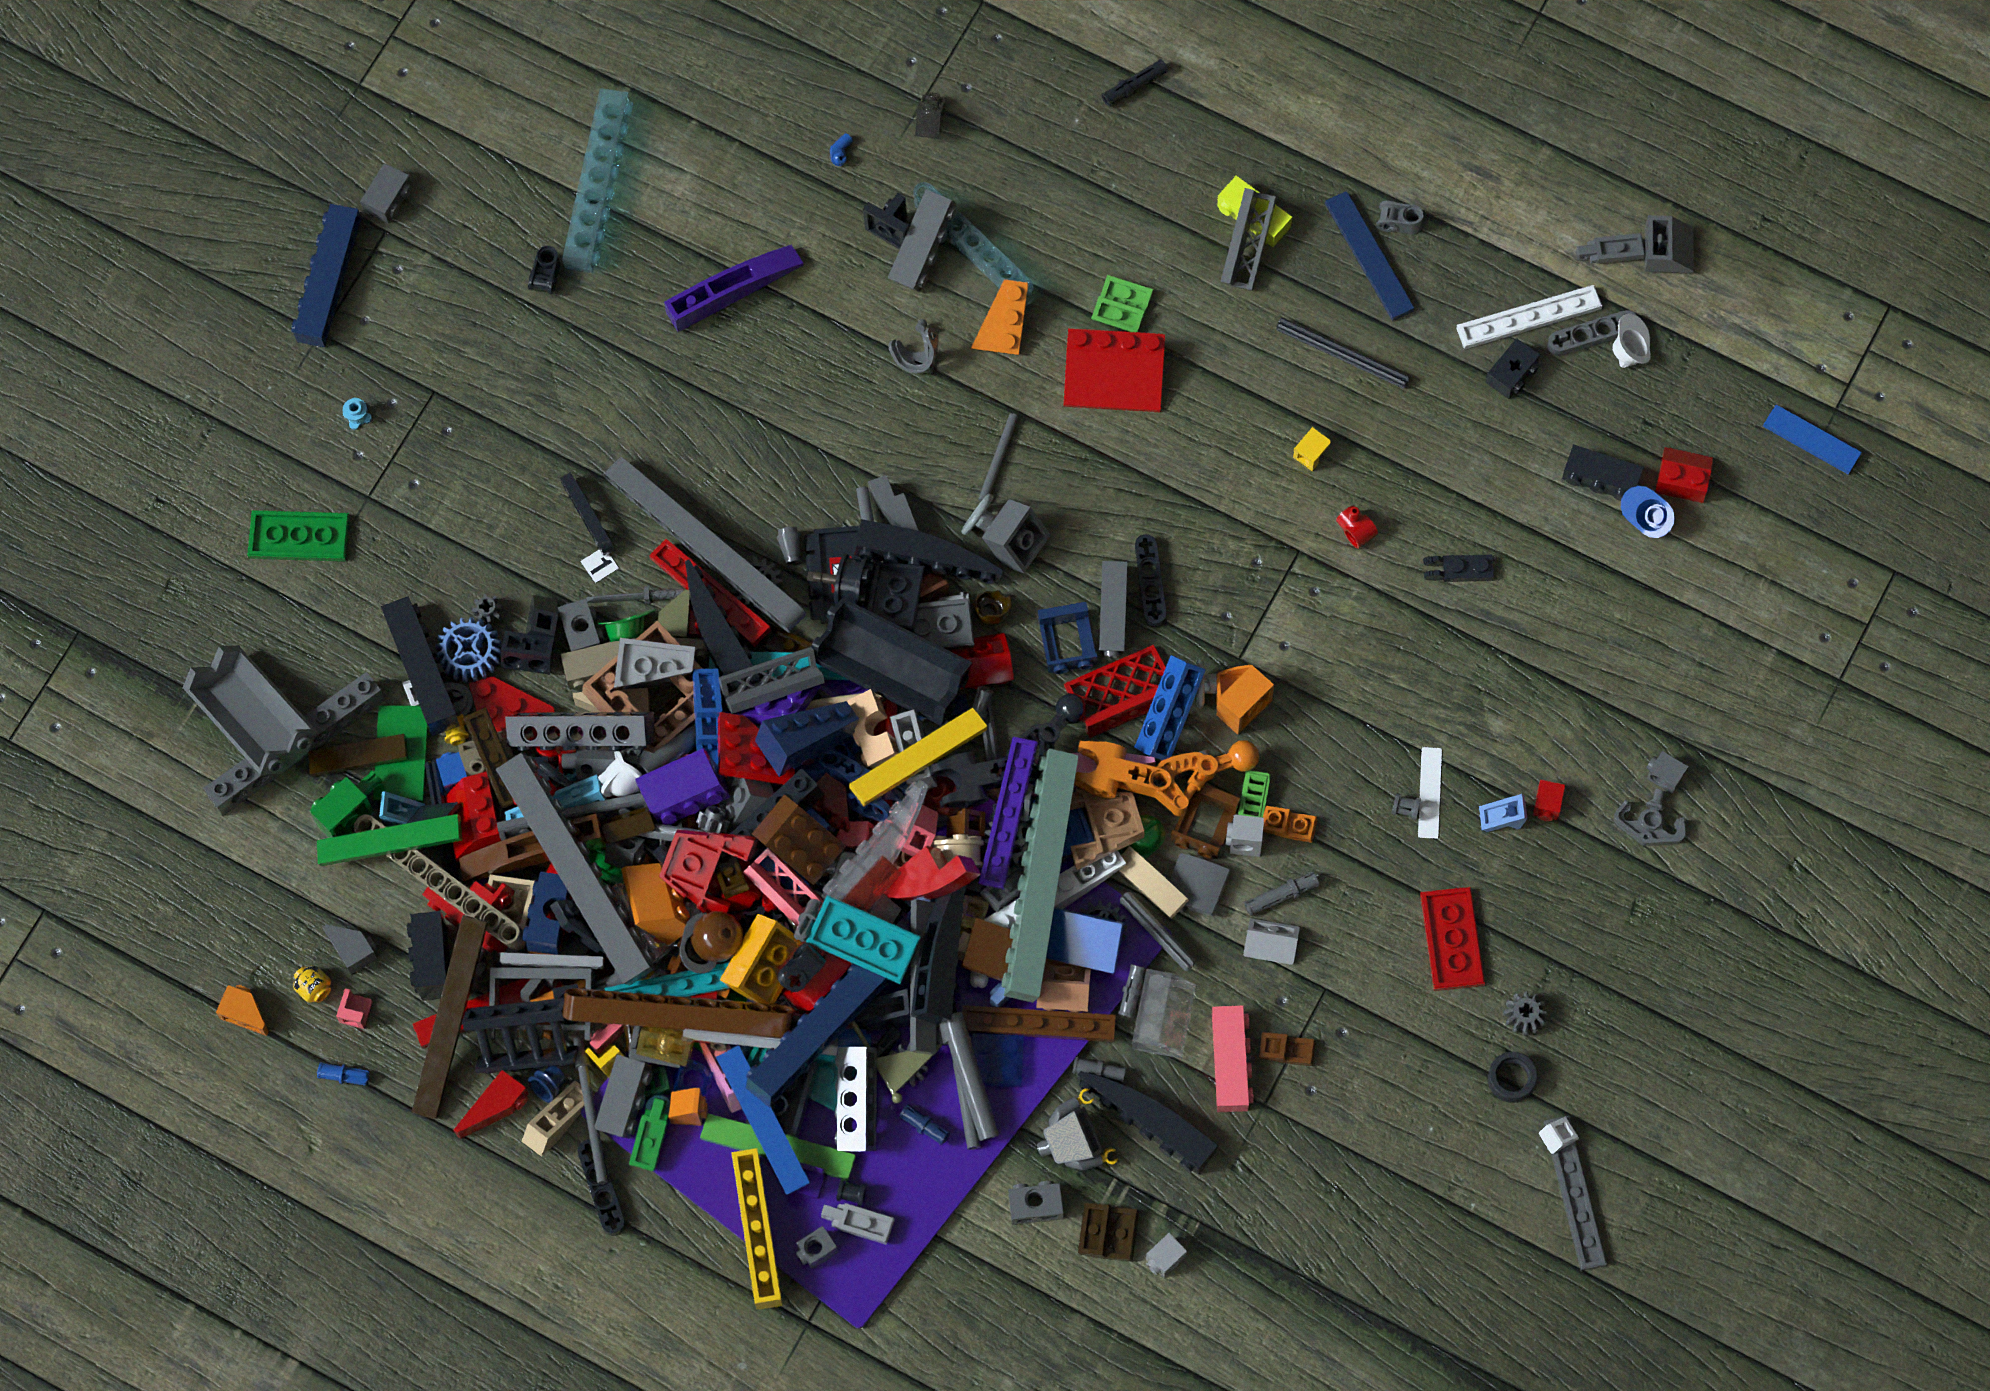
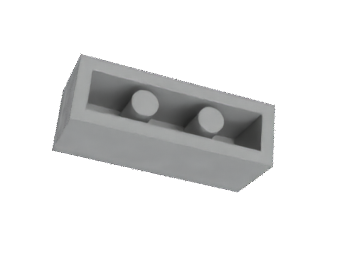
[890,710,938,794]

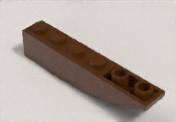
[459,814,607,883]

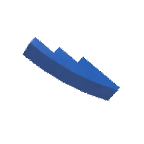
[693,669,722,765]

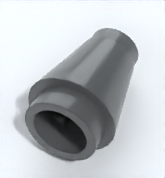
[777,527,801,564]

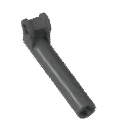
[620,705,727,775]
[936,1012,999,1141]

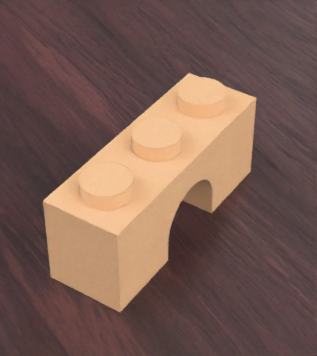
[847,689,899,770]

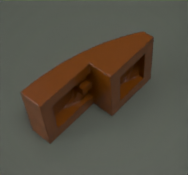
[1259,1032,1316,1066]

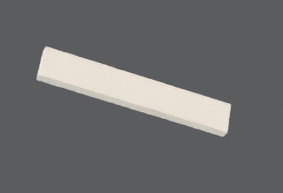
[1456,285,1602,350]

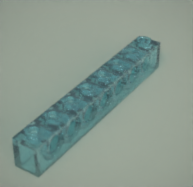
[562,88,633,273]

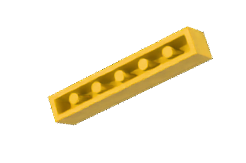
[731,1148,783,1310]

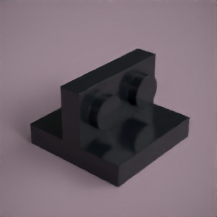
[863,192,909,250]

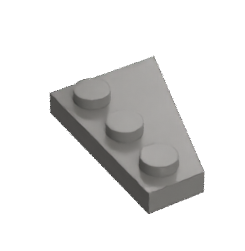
[614,638,695,688]

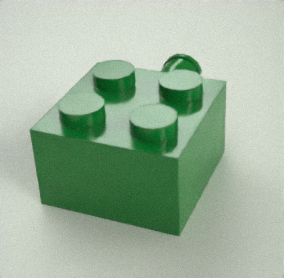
[309,770,383,838]

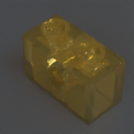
[636,1026,694,1067]

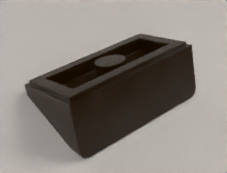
[602,806,655,843]

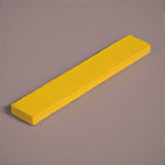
[849,708,988,806]

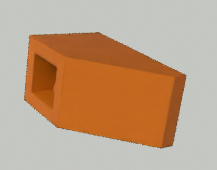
[669,1088,708,1126]

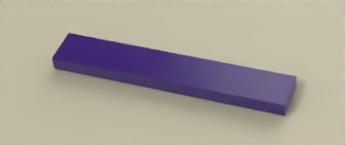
[979,737,1038,890]

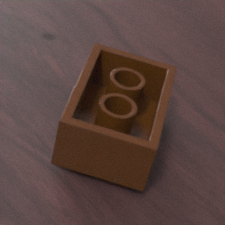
[752,795,846,885]

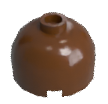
[691,911,744,963]

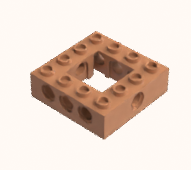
[582,621,723,753]

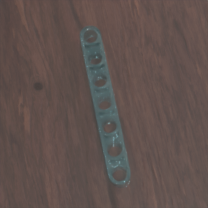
[913,182,1034,306]

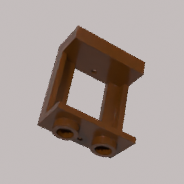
[1171,784,1240,859]

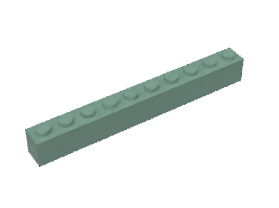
[1002,749,1078,1002]

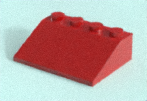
[1063,328,1165,412]

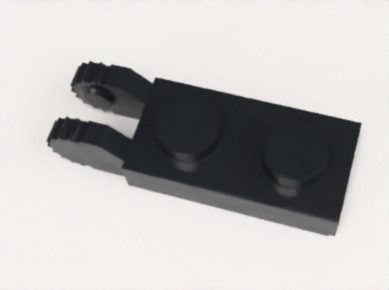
[1423,554,1494,582]

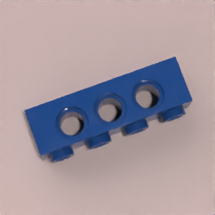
[1134,655,1206,760]

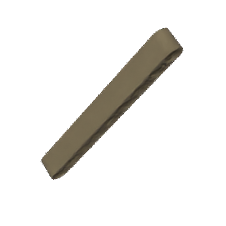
[354,815,527,950]

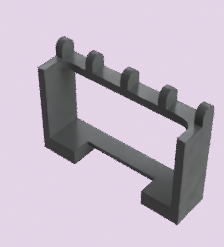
[489,968,596,1041]

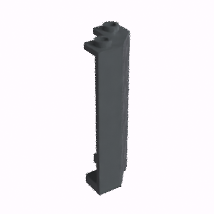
[183,645,317,775]

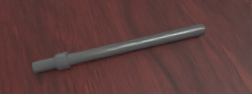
[573,1037,608,1184]

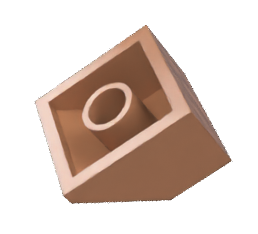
[1037,958,1091,1012]

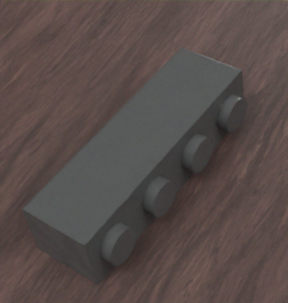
[888,189,957,292]

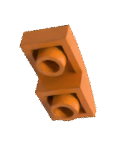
[1263,806,1317,843]

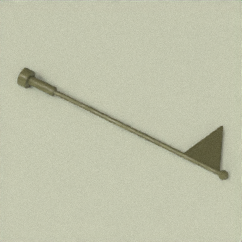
[779,909,942,1103]

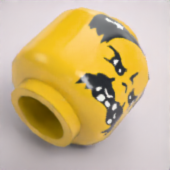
[293,965,331,1003]

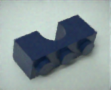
[523,872,570,955]

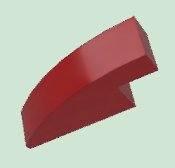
[873,846,981,901]

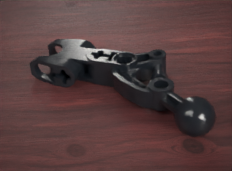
[929,693,1087,809]

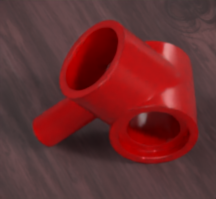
[1336,505,1378,549]

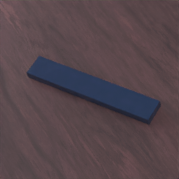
[1325,191,1414,321]

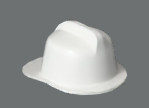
[1613,313,1650,368]

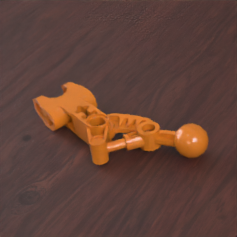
[1074,740,1260,816]

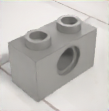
[1226,815,1264,857]

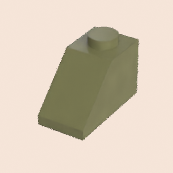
[654,590,692,639]

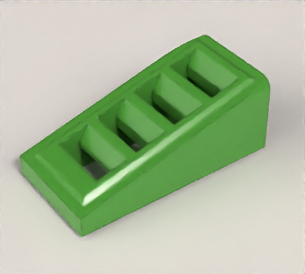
[1238,770,1271,818]

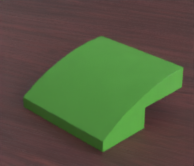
[1091,275,1154,332]

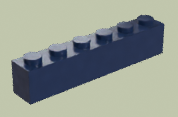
[291,204,362,348]

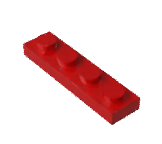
[422,887,508,954]

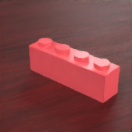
[1212,1006,1253,1112]

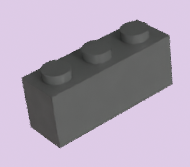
[594,1055,653,1139]

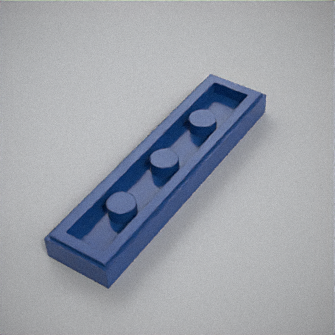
[1763,405,1862,475]

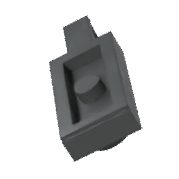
[1576,233,1645,264]

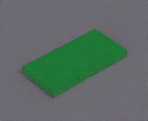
[247,510,350,562]
[373,706,428,803]

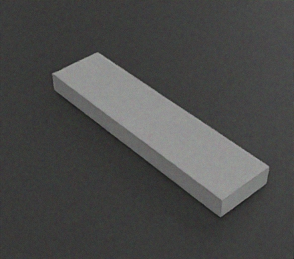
[500,953,605,969]

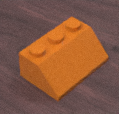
[621,863,690,945]

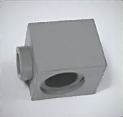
[1146,1233,1187,1277]

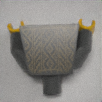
[1037,1089,1118,1171]

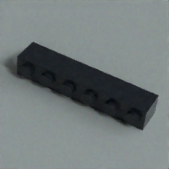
[381,596,461,736]

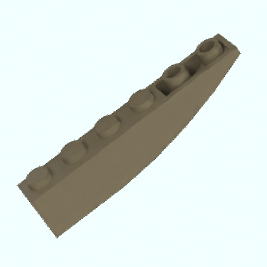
[561,638,709,690]

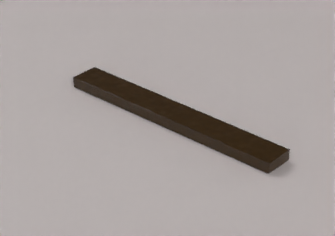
[411,915,488,1119]

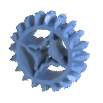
[435,617,502,683]

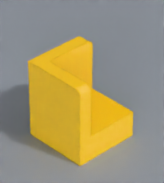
[1293,427,1331,472]
[585,1044,625,1078]

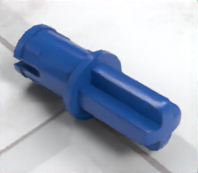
[317,1062,369,1085]

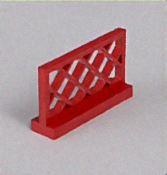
[1064,645,1166,738]

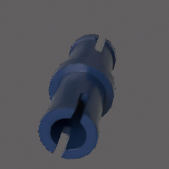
[899,1104,951,1146]

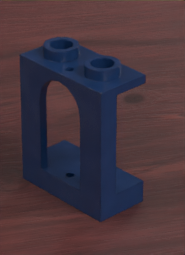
[1038,602,1097,675]

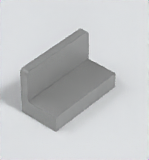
[1244,918,1300,965]

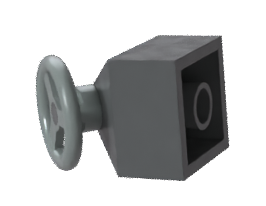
[961,494,1051,573]

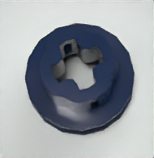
[528,1066,566,1103]

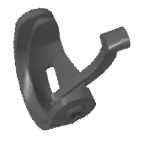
[889,319,939,373]

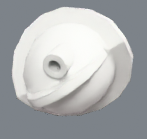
[598,751,642,797]

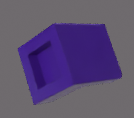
[794,1162,825,1199]

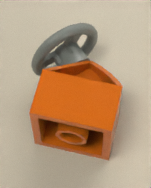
[1196,659,1274,735]

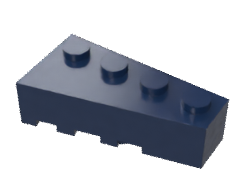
[755,701,859,777]

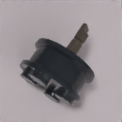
[807,554,875,608]

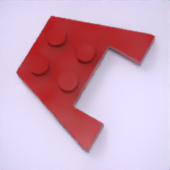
[659,829,756,914]

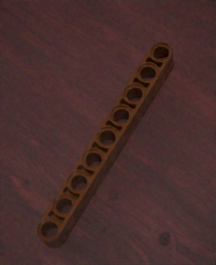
[563,988,794,1038]

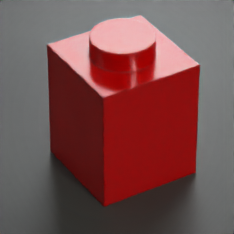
[1533,780,1565,821]

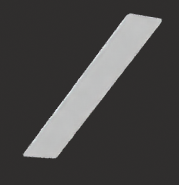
[1418,747,1442,839]

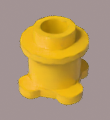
[445,714,469,746]

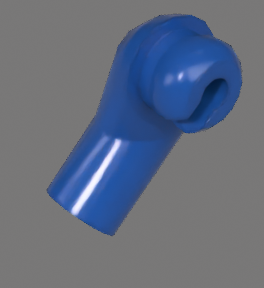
[830,133,853,166]

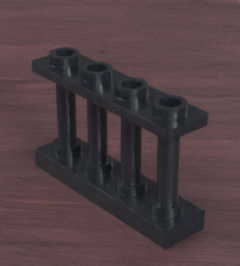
[462,998,578,1074]

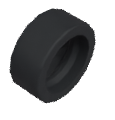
[1488,1051,1538,1103]

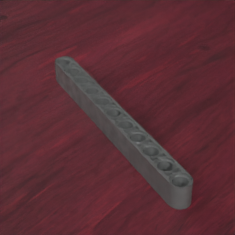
[603,457,807,633]

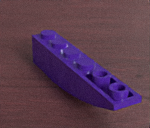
[664,244,804,332]

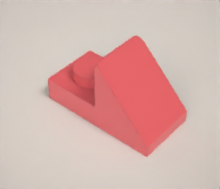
[590,1023,625,1055]

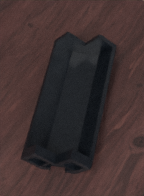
[811,598,972,726]

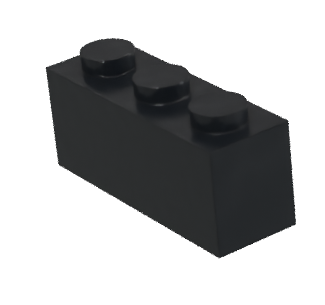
[1562,444,1643,501]

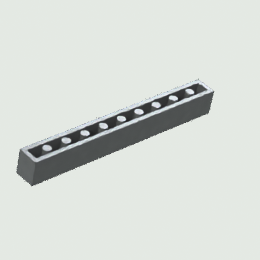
[496,753,655,985]

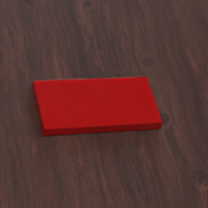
[1420,887,1485,991]

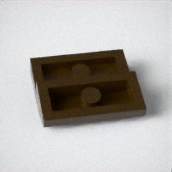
[1078,1203,1139,1262]

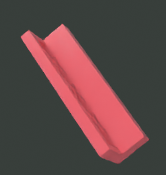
[743,848,824,927]

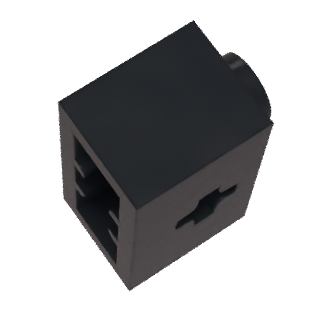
[1485,338,1540,399]

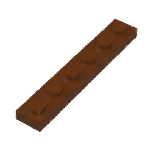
[962,1005,1116,1042]

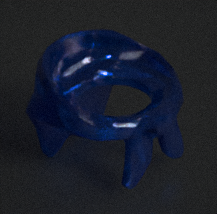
[672,1058,714,1096]

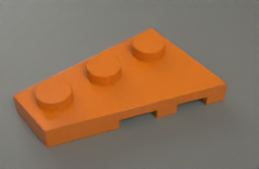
[971,279,1029,355]

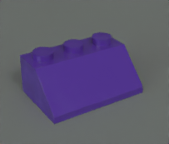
[636,748,730,825]

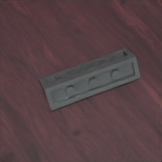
[1221,188,1277,291]
[719,647,825,714]

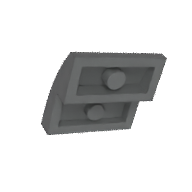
[1169,853,1231,917]

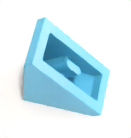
[380,791,425,827]

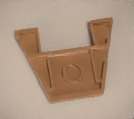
[1070,789,1144,870]

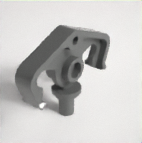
[1613,789,1685,846]

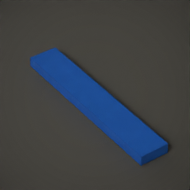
[716,1045,810,1195]

